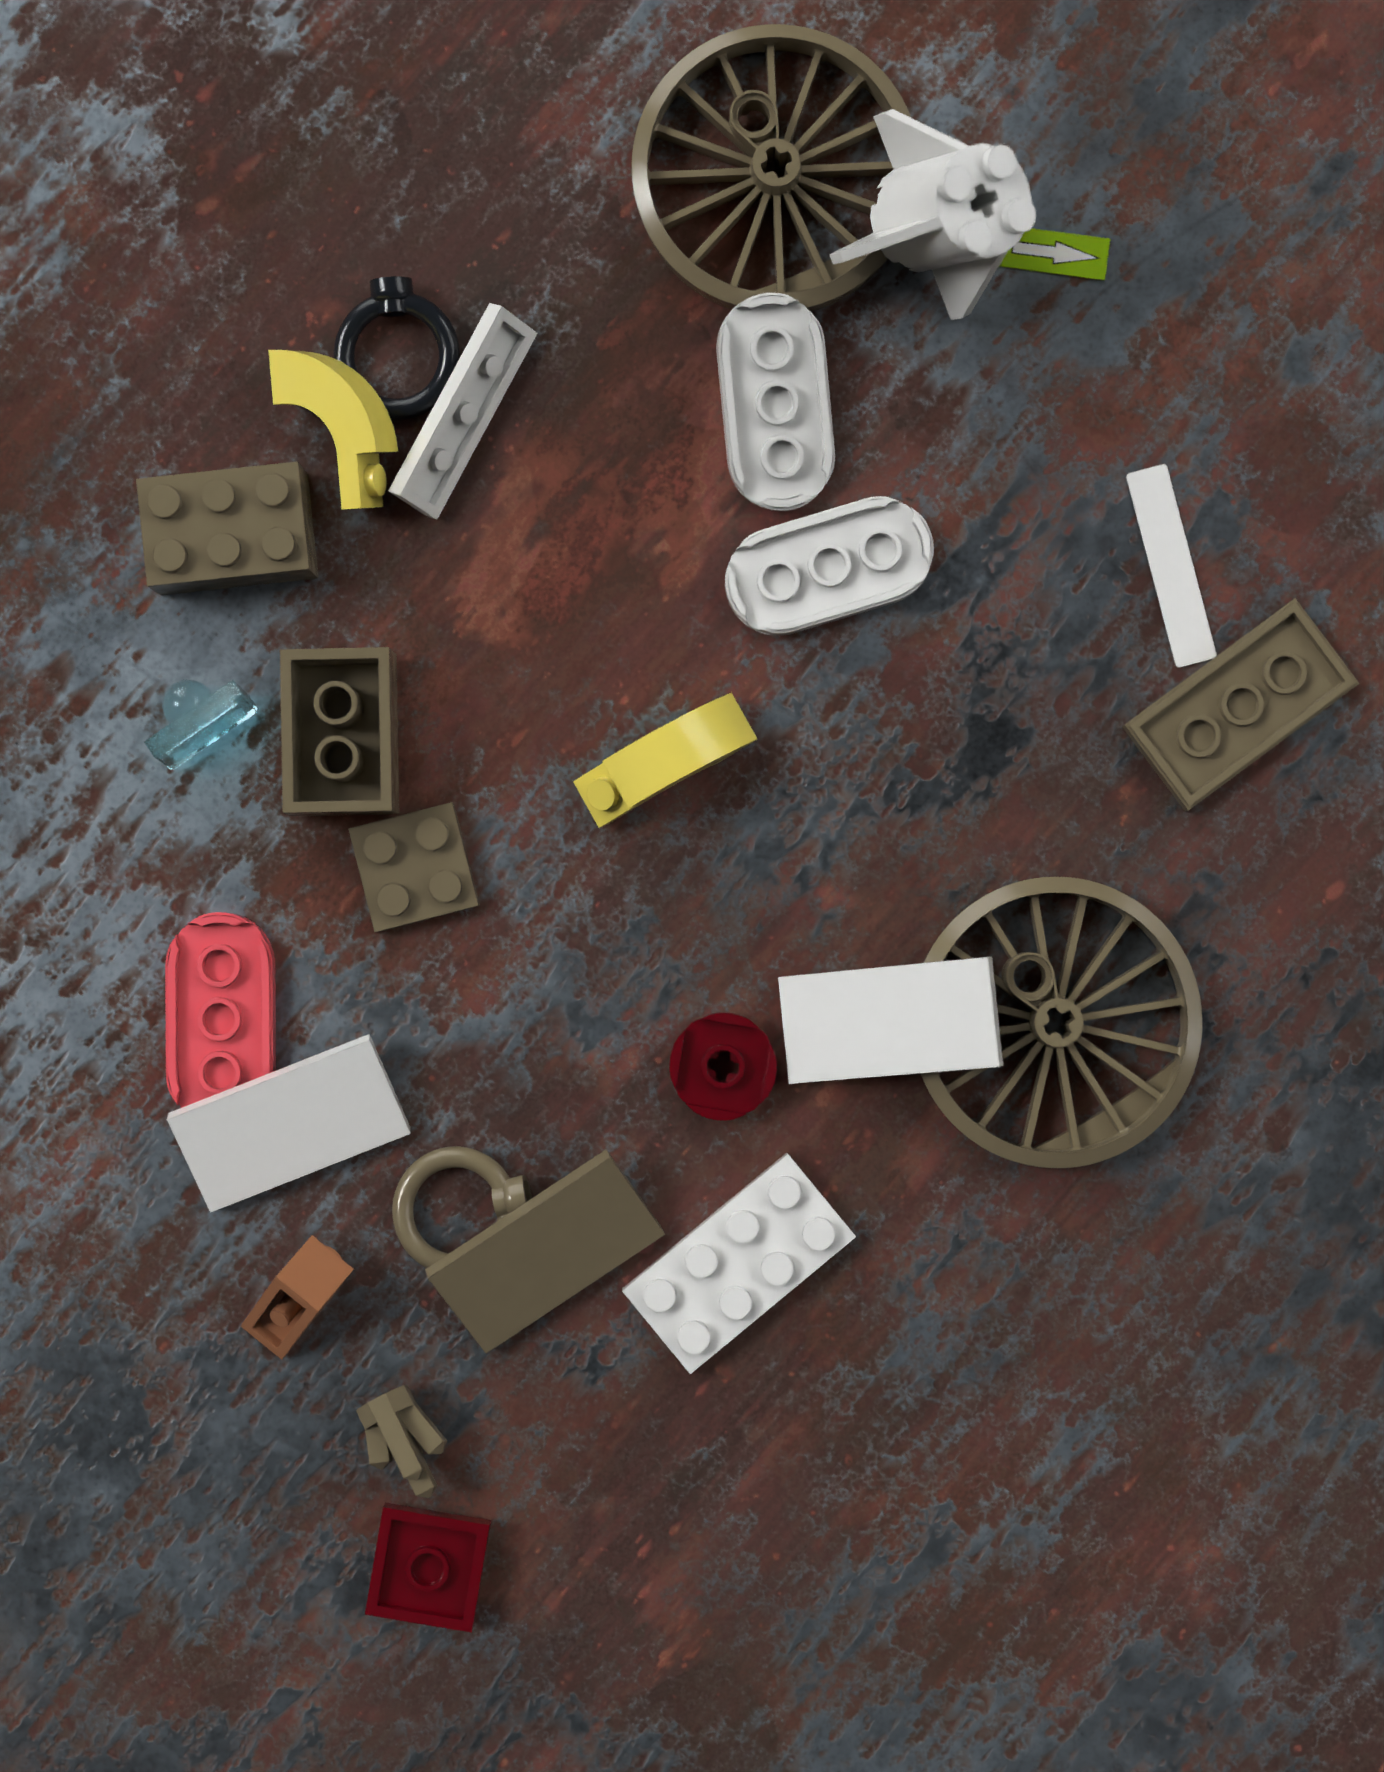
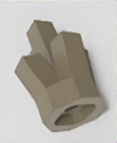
[356,1384,447,1498]

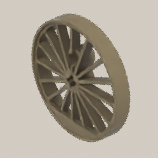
[632,24,911,312]
[921,877,1202,1168]

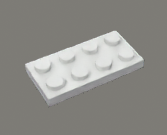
[622,1153,856,1374]

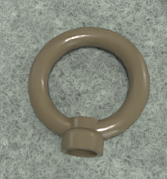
[392,1146,532,1268]

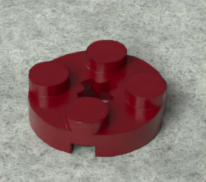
[669,1012,777,1121]

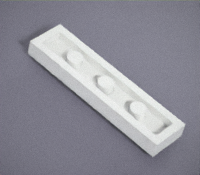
[388,303,538,520]

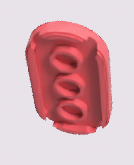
[165,912,276,1108]

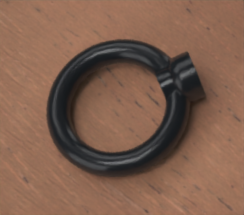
[333,276,460,420]

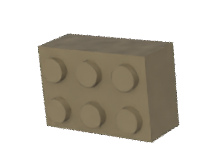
[136,461,319,595]
[280,647,400,816]

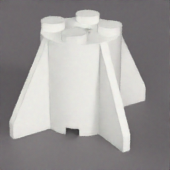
[829,109,1036,320]

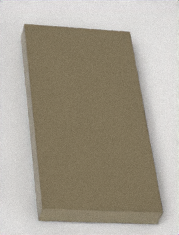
[1121,598,1360,811]
[425,1149,665,1354]

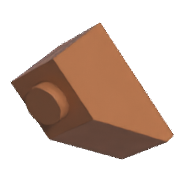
[241,1235,354,1360]

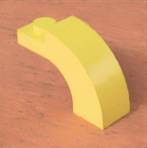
[268,350,398,510]
[573,693,757,828]

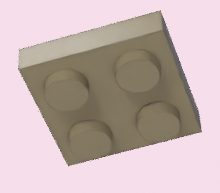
[348,802,480,933]

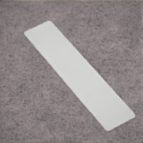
[1126,464,1217,667]

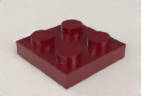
[365,1502,491,1633]

